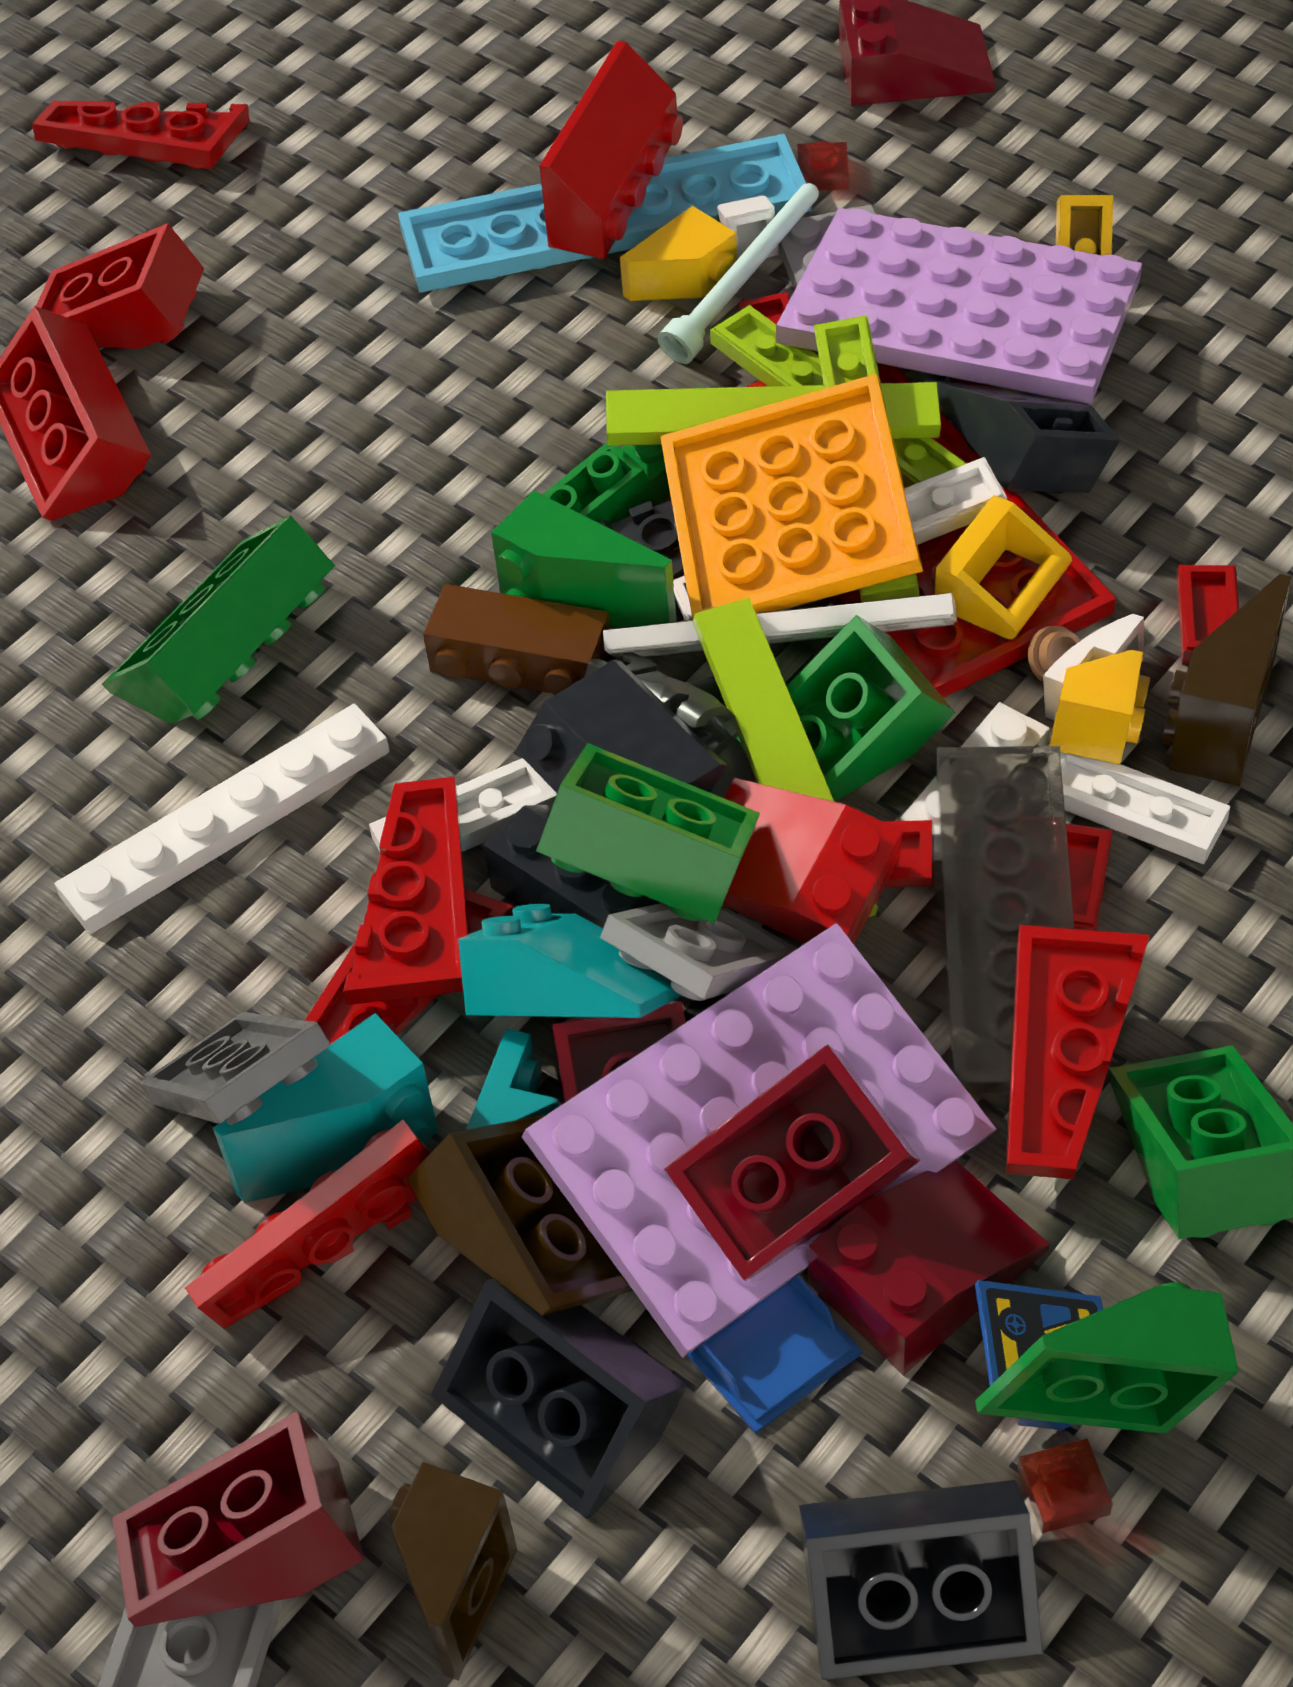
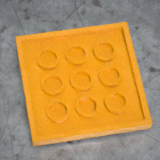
[660,374,923,620]

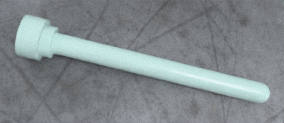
[658,183,819,364]

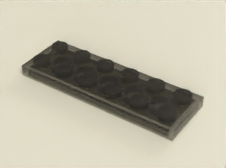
[936,746,1074,1093]

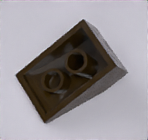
[1162,574,1292,786]
[407,1115,633,1316]

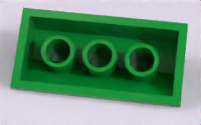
[102,515,336,724]

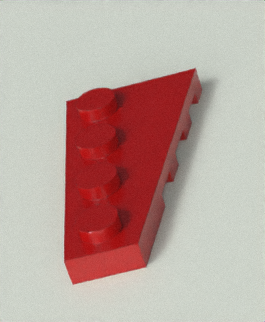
[32,100,250,169]

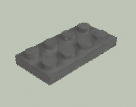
[139,1012,331,1125]

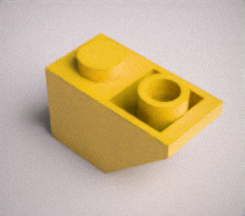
[1049,650,1150,765]

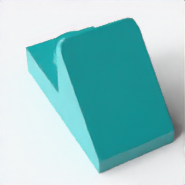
[466,1028,560,1130]

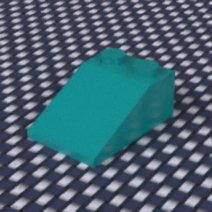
[458,904,683,1018]
[213,1013,439,1203]

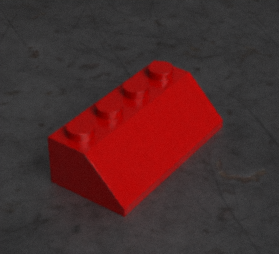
[539,40,683,259]
[0,306,151,521]

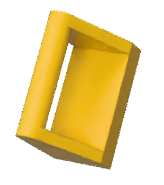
[935,495,1072,639]

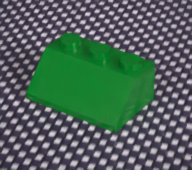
[536,743,761,924]

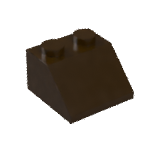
[389,1462,518,1681]

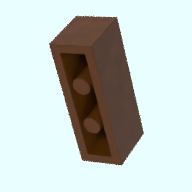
[423,584,610,695]

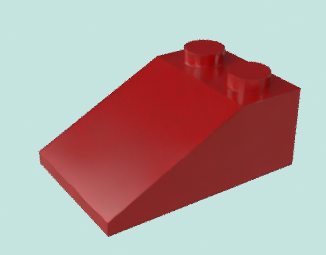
[36,223,204,349]
[723,778,903,944]

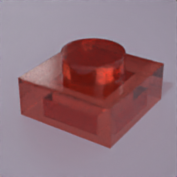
[797,141,849,191]
[1018,1438,1113,1534]

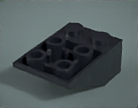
[928,380,1120,494]

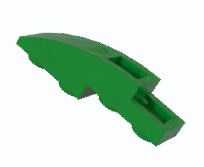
[542,386,701,526]

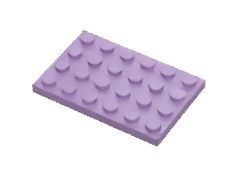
[776,208,1142,405]
[522,923,997,1358]

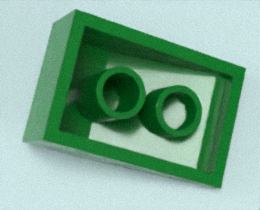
[491,490,676,630]
[735,615,955,802]
[1109,1045,1293,1240]
[975,1282,1239,1434]

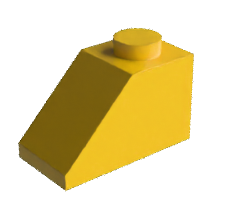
[1055,195,1114,256]
[620,206,737,301]

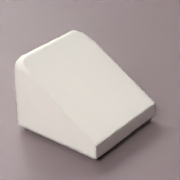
[717,196,780,260]

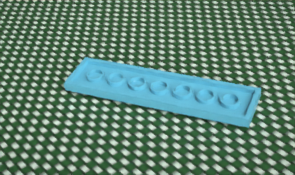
[398,134,812,293]

